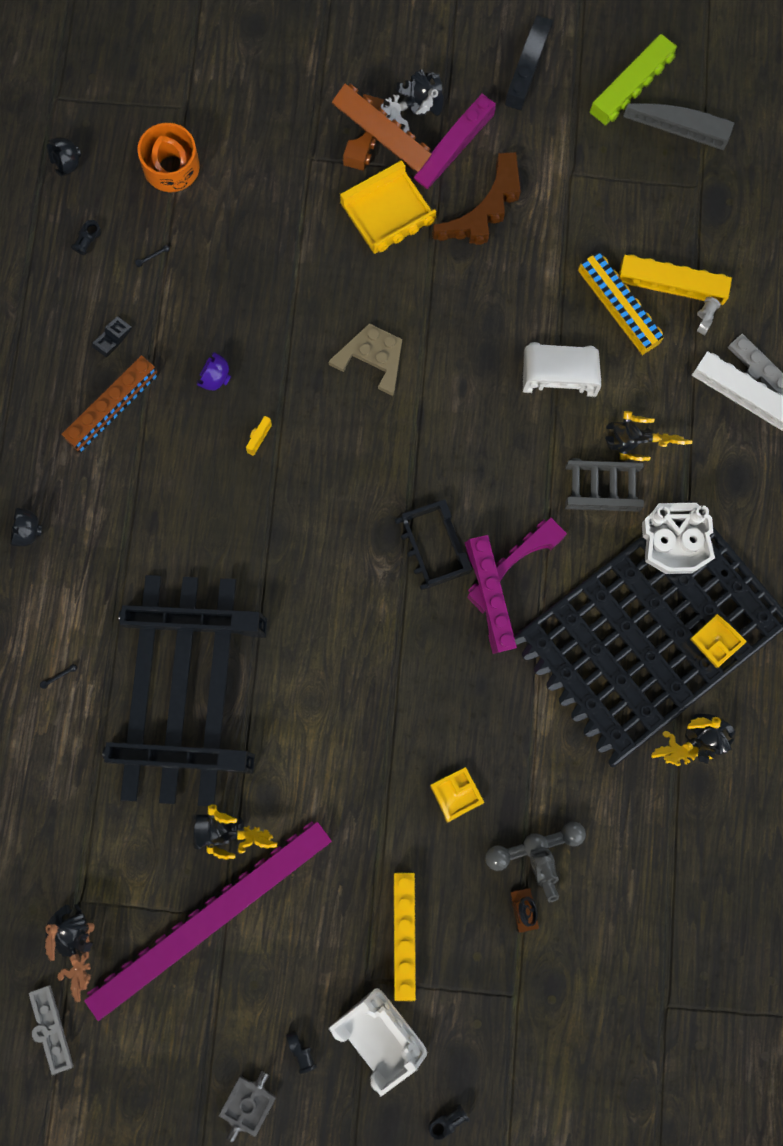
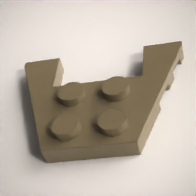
[329,324,402,396]

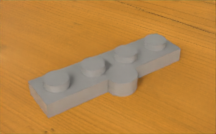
[728,334,783,395]
[29,985,74,1075]

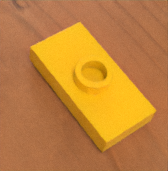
[246,416,272,456]

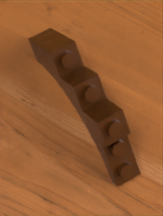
[433,152,521,245]

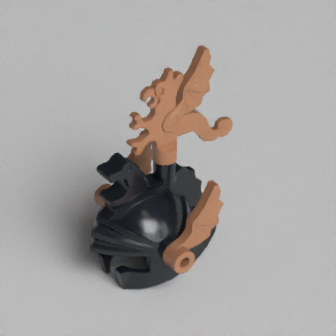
[45,904,94,1002]

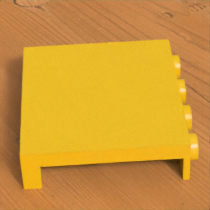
[340,160,436,254]

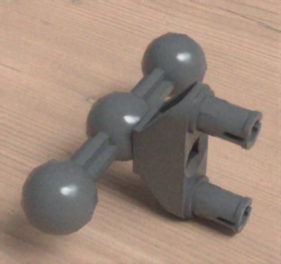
[485,821,586,902]

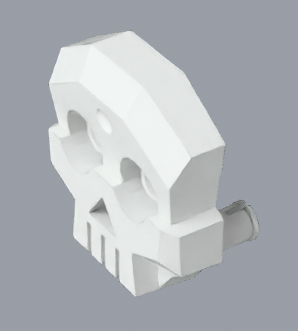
[642,503,715,574]

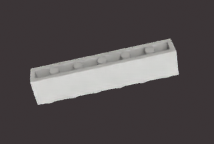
[692,351,783,431]

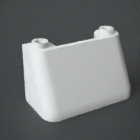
[523,342,601,397]
[329,988,427,1096]

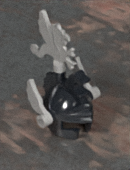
[380,69,443,133]

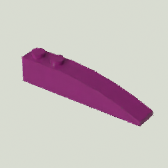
[414,94,496,190]

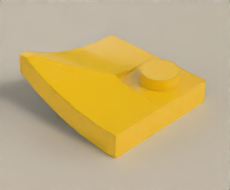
[690,614,747,668]
[430,767,484,823]

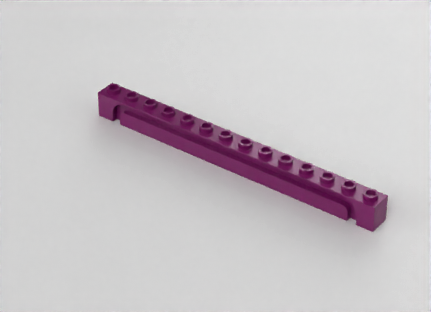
[84,821,332,1021]

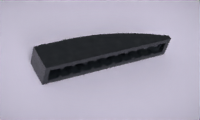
[505,15,553,111]

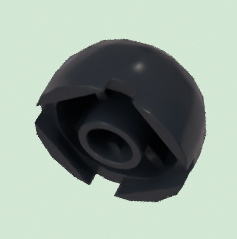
[47,137,81,176]
[10,508,42,546]

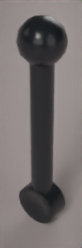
[135,245,170,267]
[40,664,77,689]

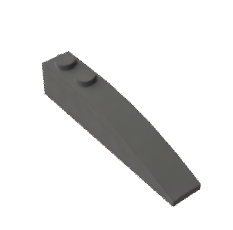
[623,104,734,150]

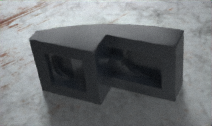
[92,316,131,358]

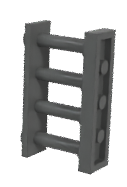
[565,458,644,512]

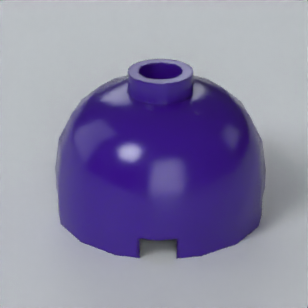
[196,352,231,390]

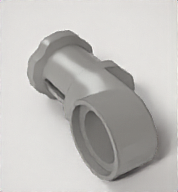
[697,297,721,335]

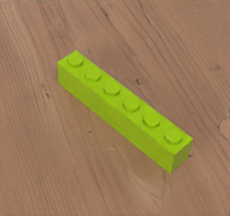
[590,34,677,126]

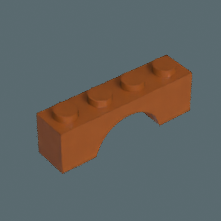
[343,94,384,171]

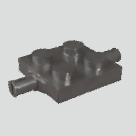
[219,1071,276,1142]

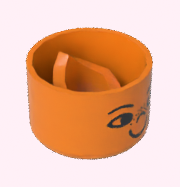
[138,123,200,192]

